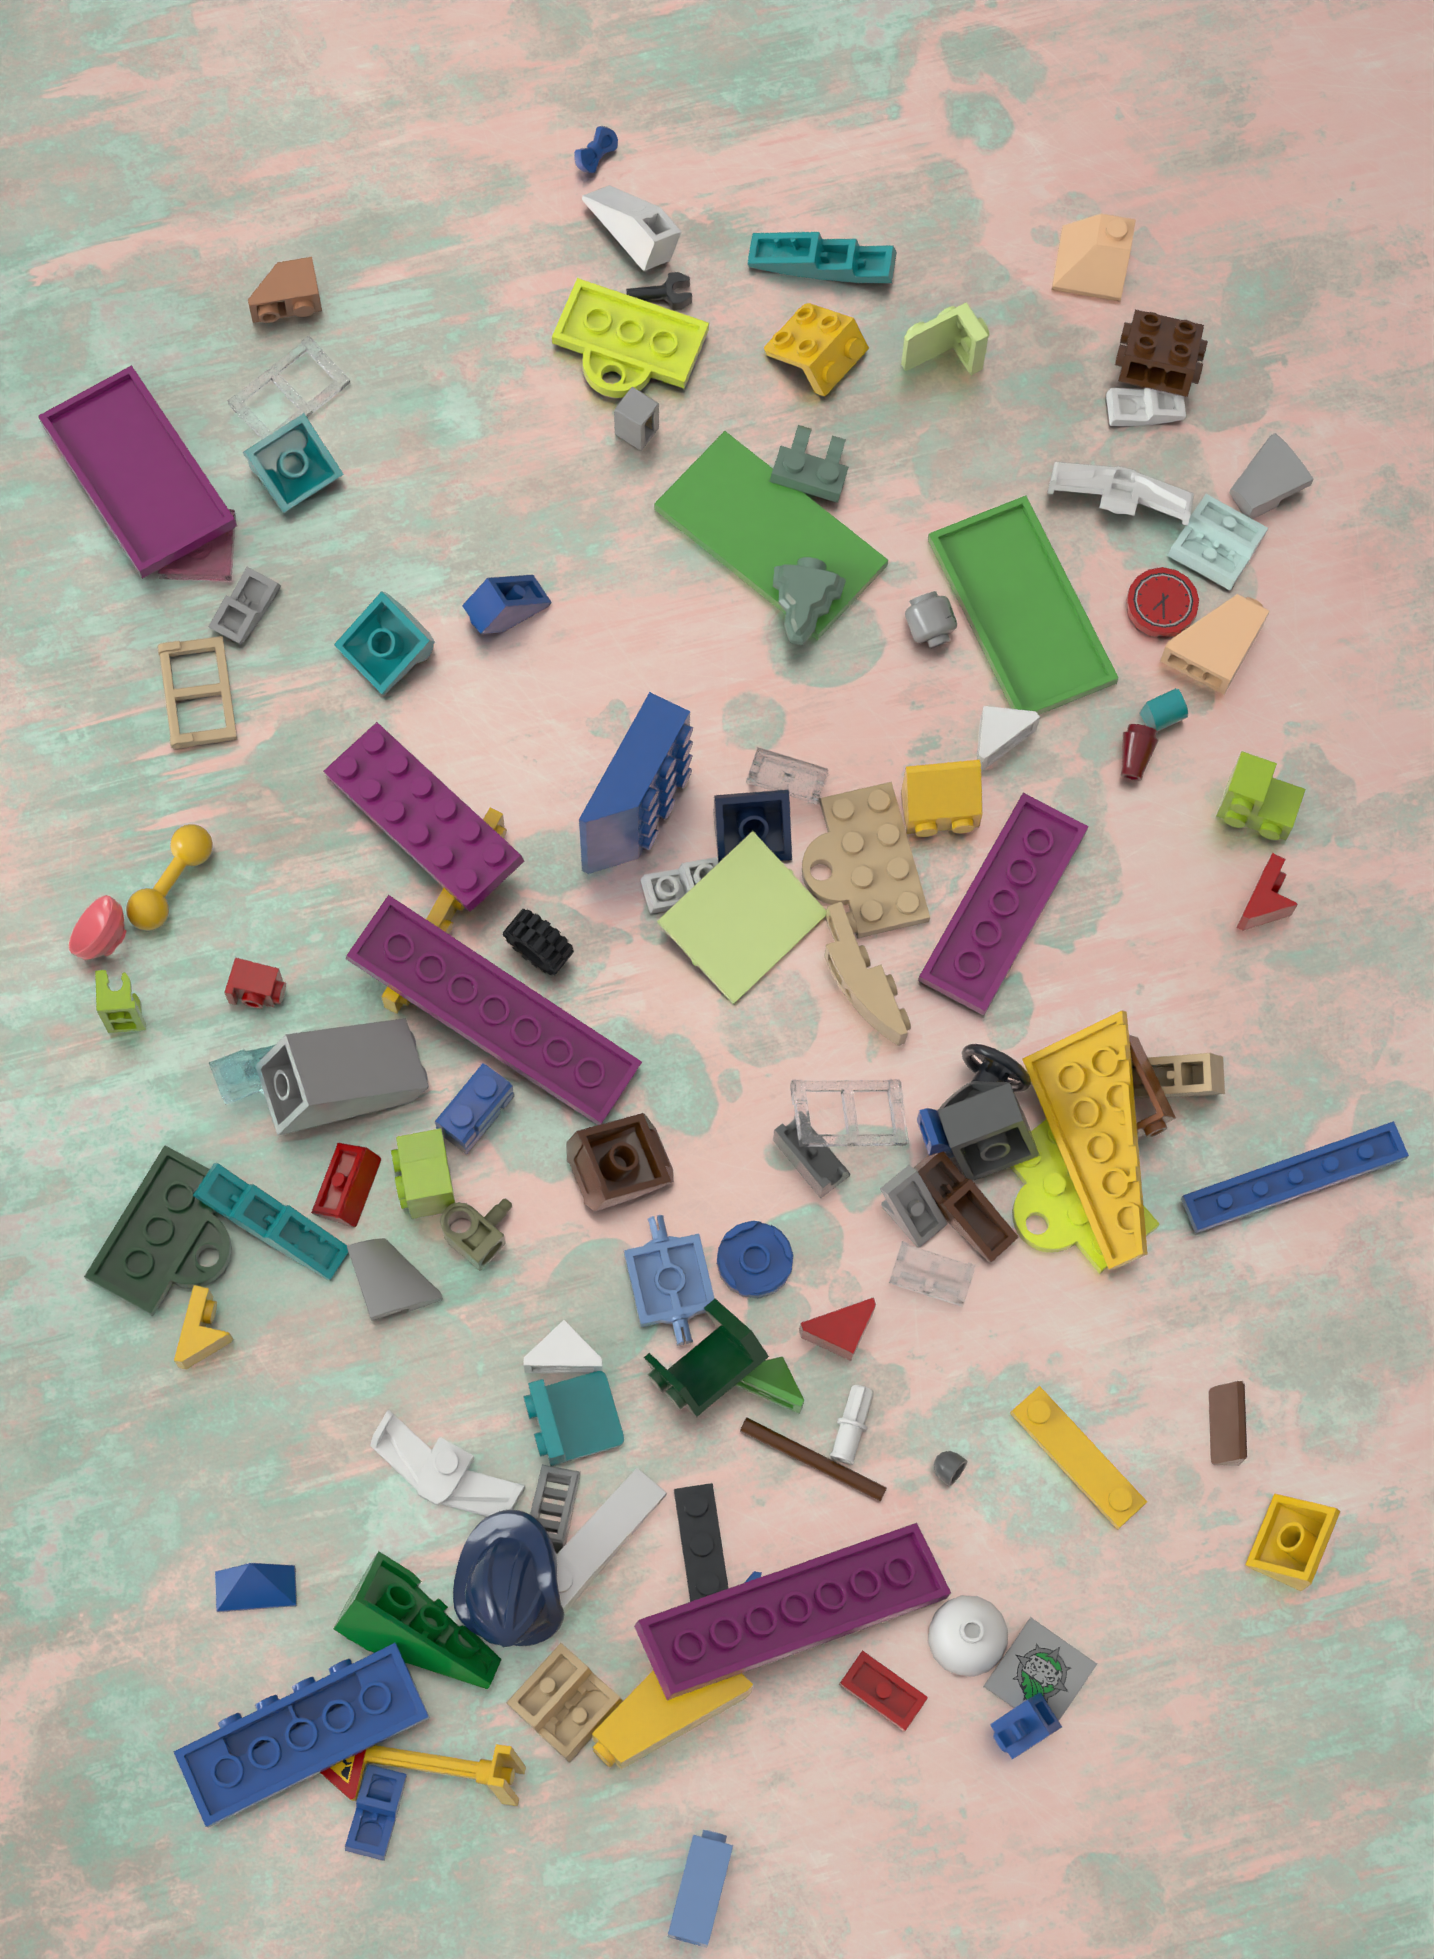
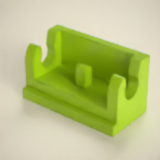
[95,970,146,1033]

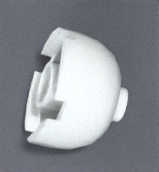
[928,1595,1008,1677]

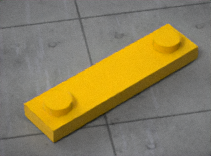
[1010,1386,1147,1530]

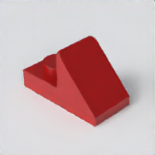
[1236,853,1298,931]

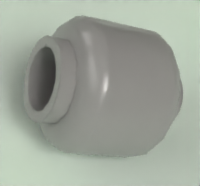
[905,591,957,648]

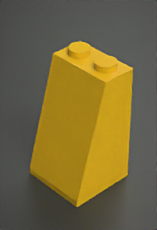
[592,1670,753,1770]

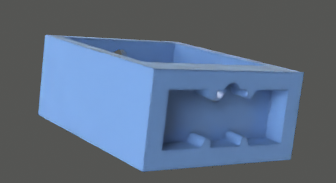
[667,1830,733,1948]

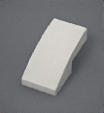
[1106,388,1186,426]

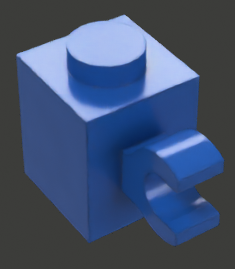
[990,1693,1062,1759]

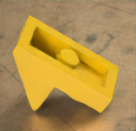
[174,1285,234,1370]

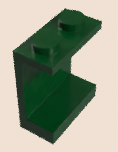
[643,1298,769,1417]

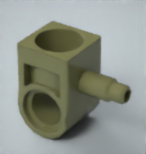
[440,1198,512,1271]

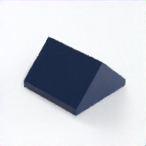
[713,789,792,863]

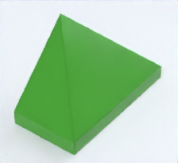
[736,1356,804,1414]

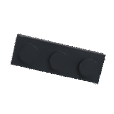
[674,1483,728,1602]

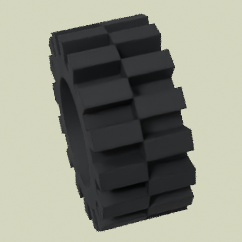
[502,909,574,976]

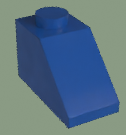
[462,575,552,634]

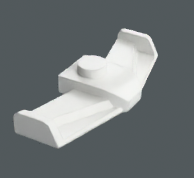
[1047,462,1194,526]
[370,1410,525,1517]

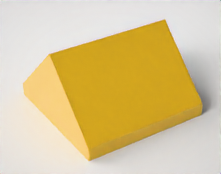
[1245,1493,1341,1591]

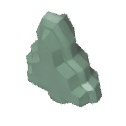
[773,557,846,645]

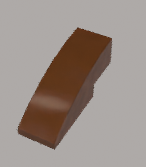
[914,1151,1019,1262]

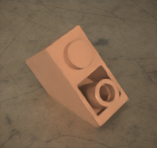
[248,257,322,323]

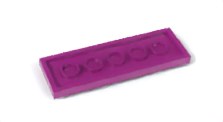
[323,722,525,912]
[918,792,1089,1016]

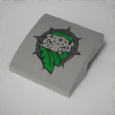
[983,1617,1097,1721]

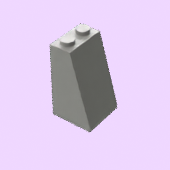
[255,1018,429,1135]

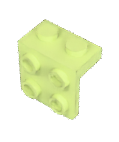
[901,302,990,375]

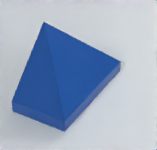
[215,1563,297,1612]

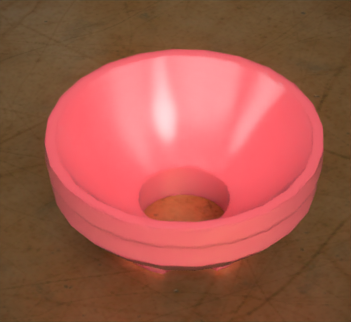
[69,895,126,960]

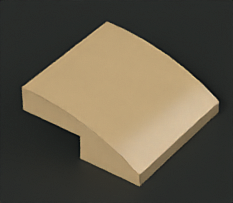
[506,1643,623,1762]

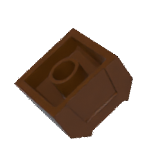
[566,1113,674,1211]

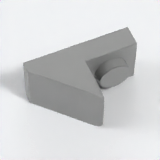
[880,1165,948,1248]

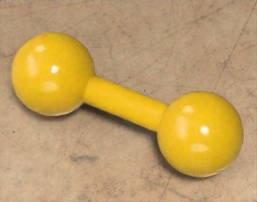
[126,824,213,931]

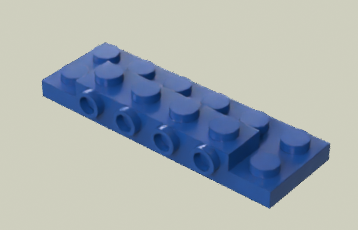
[174,1643,430,1828]

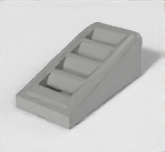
[530,1464,580,1554]

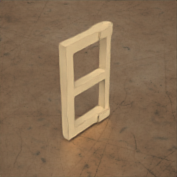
[157,636,237,749]

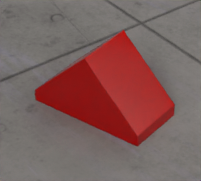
[799,1297,876,1361]

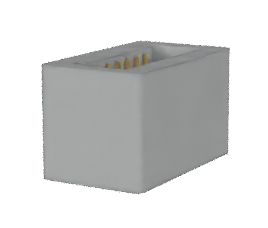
[614,387,659,451]

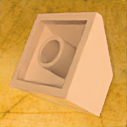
[1051,213,1136,302]

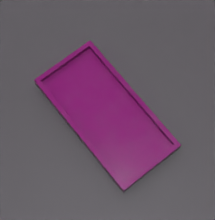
[38,365,237,579]

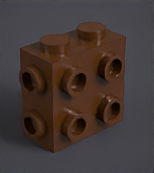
[1115,309,1208,397]

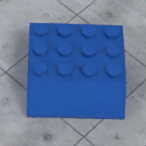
[579,692,693,874]

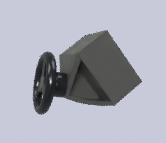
[937,1044,1040,1181]

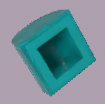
[1139,688,1188,732]

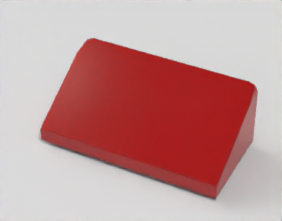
[311,1143,381,1227]

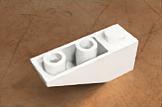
[582,185,682,271]

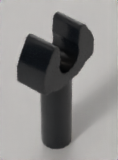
[626,272,692,310]

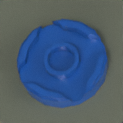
[716,1221,793,1299]

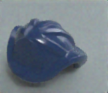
[453,1510,564,1647]

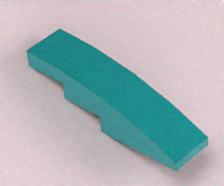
[747,232,897,283]
[193,1163,348,1280]

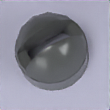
[934,1451,968,1486]

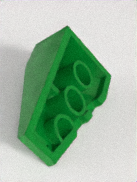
[333,1551,502,1689]

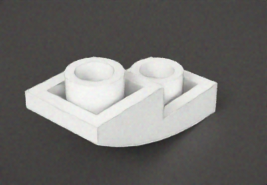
[640,857,718,914]

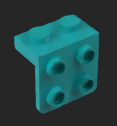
[523,1371,624,1466]

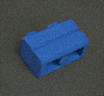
[435,1063,514,1154]

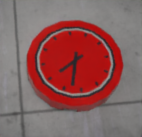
[1126,567,1199,638]

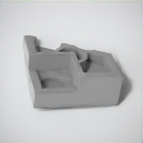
[1229,433,1314,519]
[347,1238,443,1321]

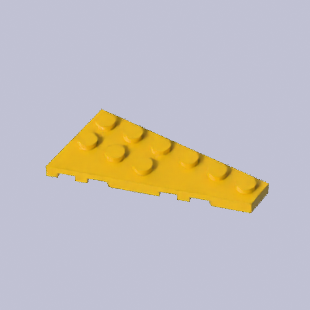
[1022,1010,1148,1270]

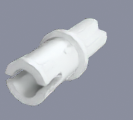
[830,1385,874,1465]

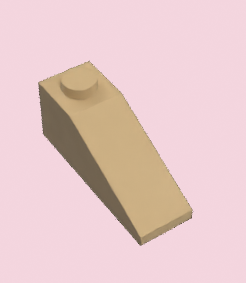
[1131,1053,1225,1099]

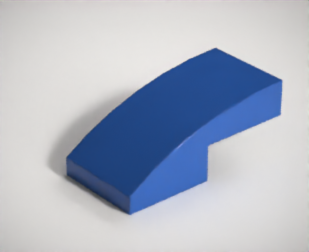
[917,1108,955,1158]
[345,1764,407,1861]

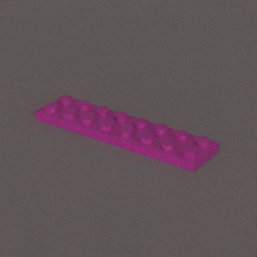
[345,895,642,1125]
[634,1523,951,1700]

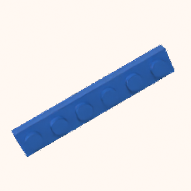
[1181,1121,1409,1234]

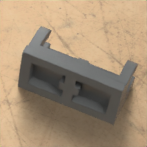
[773,1112,850,1199]

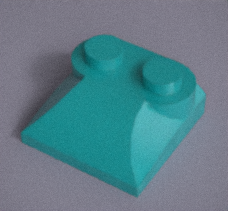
[243,413,344,513]
[334,591,435,695]

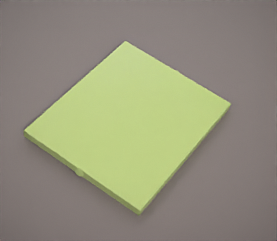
[656,831,826,1004]

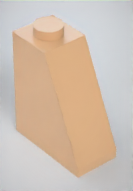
[1160,594,1269,695]

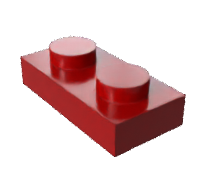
[839,1650,928,1732]

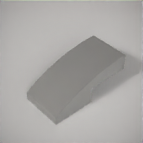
[208,567,281,645]

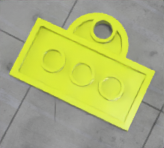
[552,278,709,398]
[1010,1119,1160,1274]

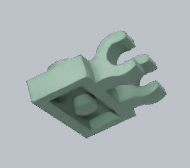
[769,425,849,503]

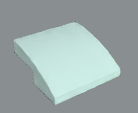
[1168,494,1268,590]

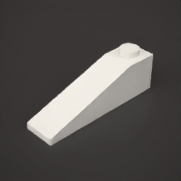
[556,1468,667,1615]

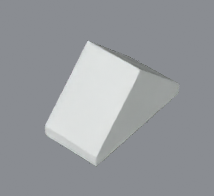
[976,706,1040,772]
[524,1320,603,1374]

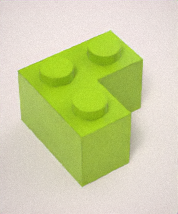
[1216,751,1306,841]
[391,1128,455,1219]

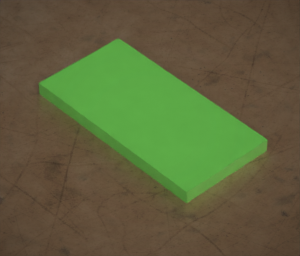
[654,431,888,640]
[928,495,1119,715]

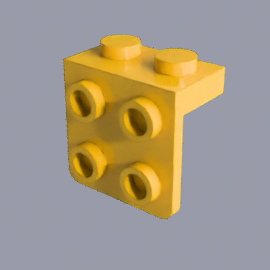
[764,303,869,397]

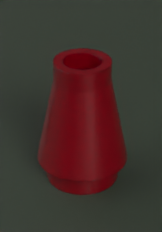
[1121,724,1159,781]

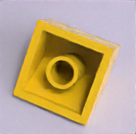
[901,759,983,837]

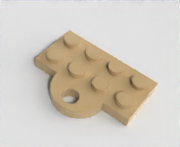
[802,782,930,939]

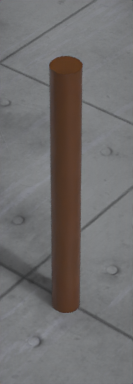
[740,1417,887,1502]

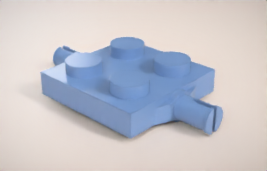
[624,1215,715,1346]

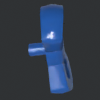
[574,126,618,173]

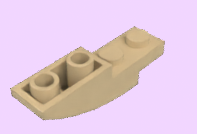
[824,902,911,1046]

